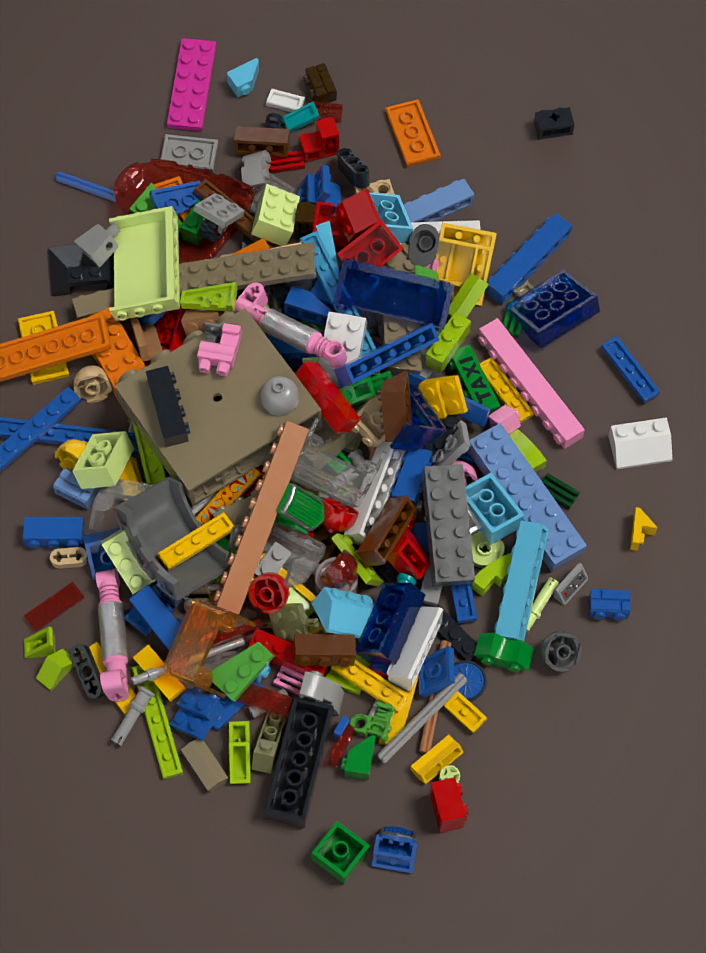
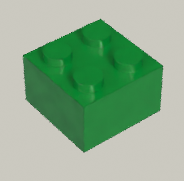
[311,821,370,884]

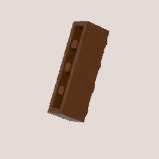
[356,495,417,567]

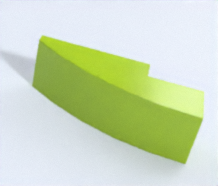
[509,429,547,473]
[471,553,513,597]
[229,721,251,784]

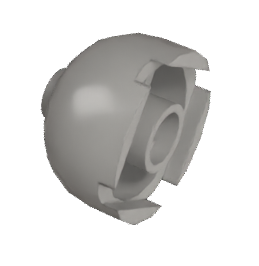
[260,376,300,416]

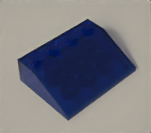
[505,269,600,348]

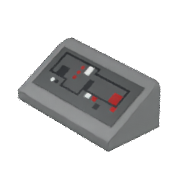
[553,563,588,605]

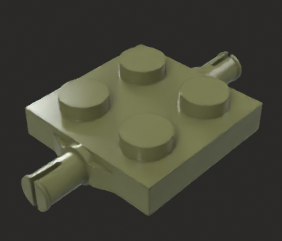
[261,603,319,643]

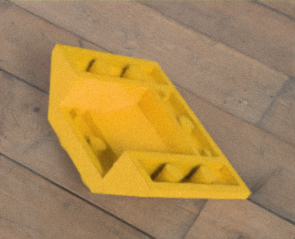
[430,222,497,306]

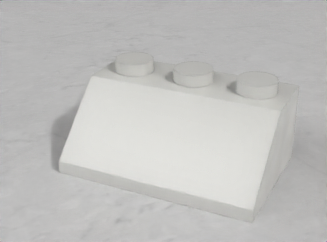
[608,417,673,470]

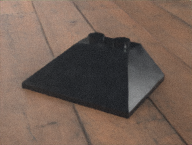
[48,245,114,296]

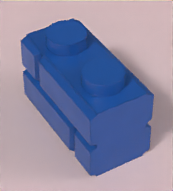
[589,589,631,621]

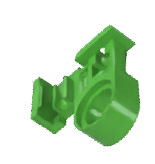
[350,701,395,742]

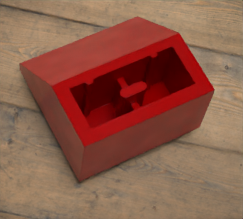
[388,527,430,580]

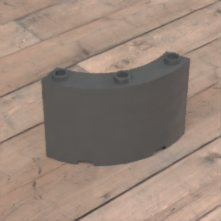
[114,477,230,601]

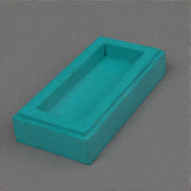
[283,102,321,133]

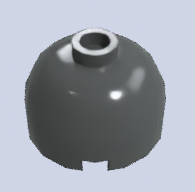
[541,631,582,672]

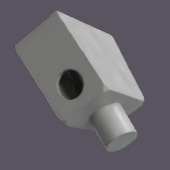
[74,223,121,267]

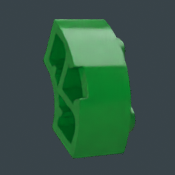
[474,633,534,673]

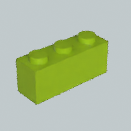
[425,312,471,373]

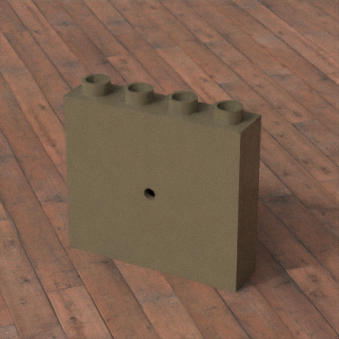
[115,308,323,507]

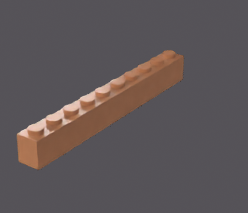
[213,421,309,615]

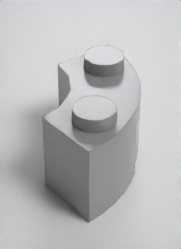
[241,150,271,189]
[299,671,344,716]

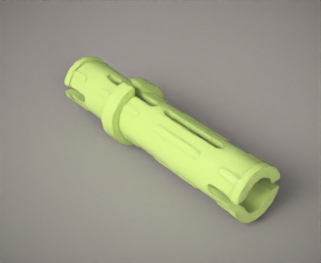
[526,577,559,632]

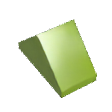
[24,627,56,658]
[36,649,74,691]

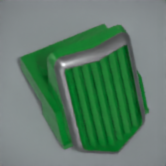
[274,483,325,535]

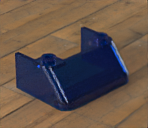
[365,375,446,452]

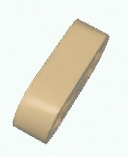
[50,547,88,569]

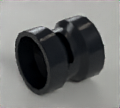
[264,113,284,129]

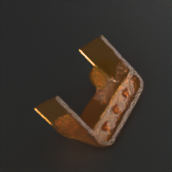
[164,600,256,698]

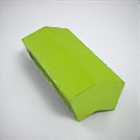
[446,273,489,318]

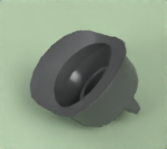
[409,224,439,267]

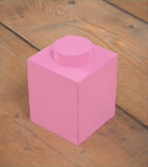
[488,404,521,434]

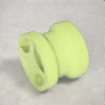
[439,765,460,783]

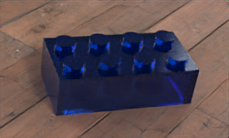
[356,583,426,665]

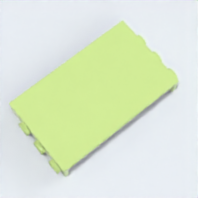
[109,206,180,321]

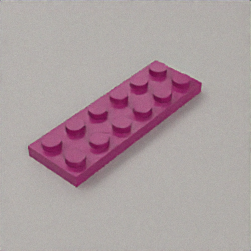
[167,38,216,132]

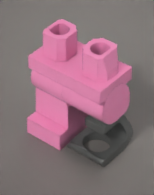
[197,322,242,376]

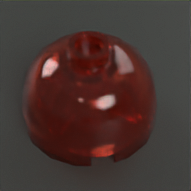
[320,549,358,589]

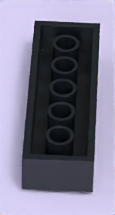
[264,697,334,828]

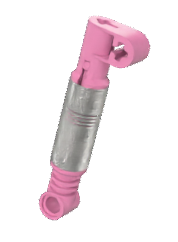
[233,282,347,367]
[96,568,129,702]

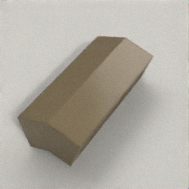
[181,739,228,792]

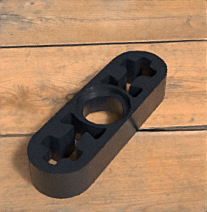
[70,644,105,699]

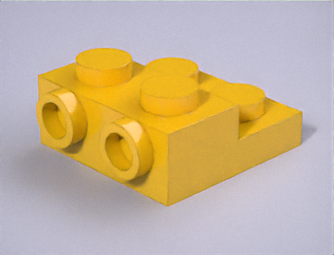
[417,375,468,420]

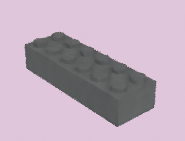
[421,464,475,587]

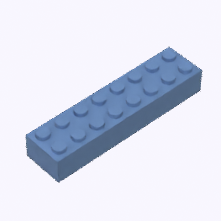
[467,423,587,572]

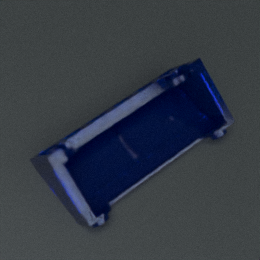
[333,258,455,332]

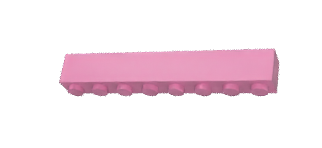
[478,318,585,449]

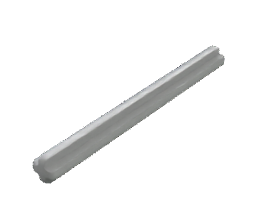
[377,673,467,763]

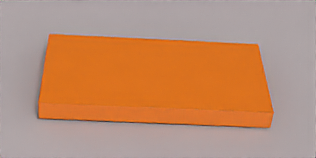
[385,99,441,167]

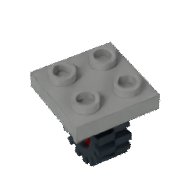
[194,193,245,242]

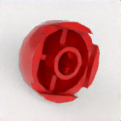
[322,498,359,534]
[248,572,290,614]

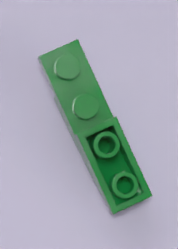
[339,371,392,408]

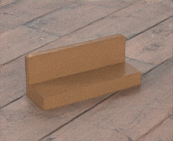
[130,317,163,361]

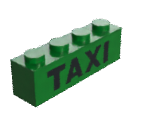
[448,345,500,415]

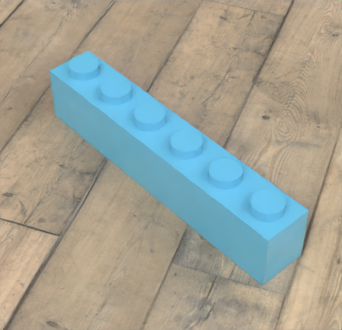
[495,521,549,641]

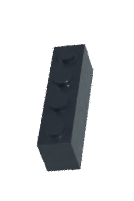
[145,366,191,447]

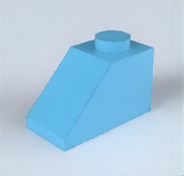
[227,58,259,97]

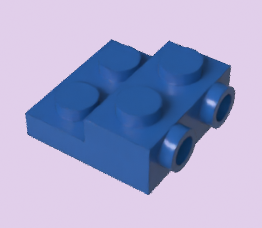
[169,686,224,741]

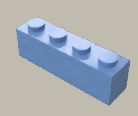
[403,179,475,223]

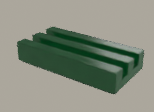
[542,473,580,509]

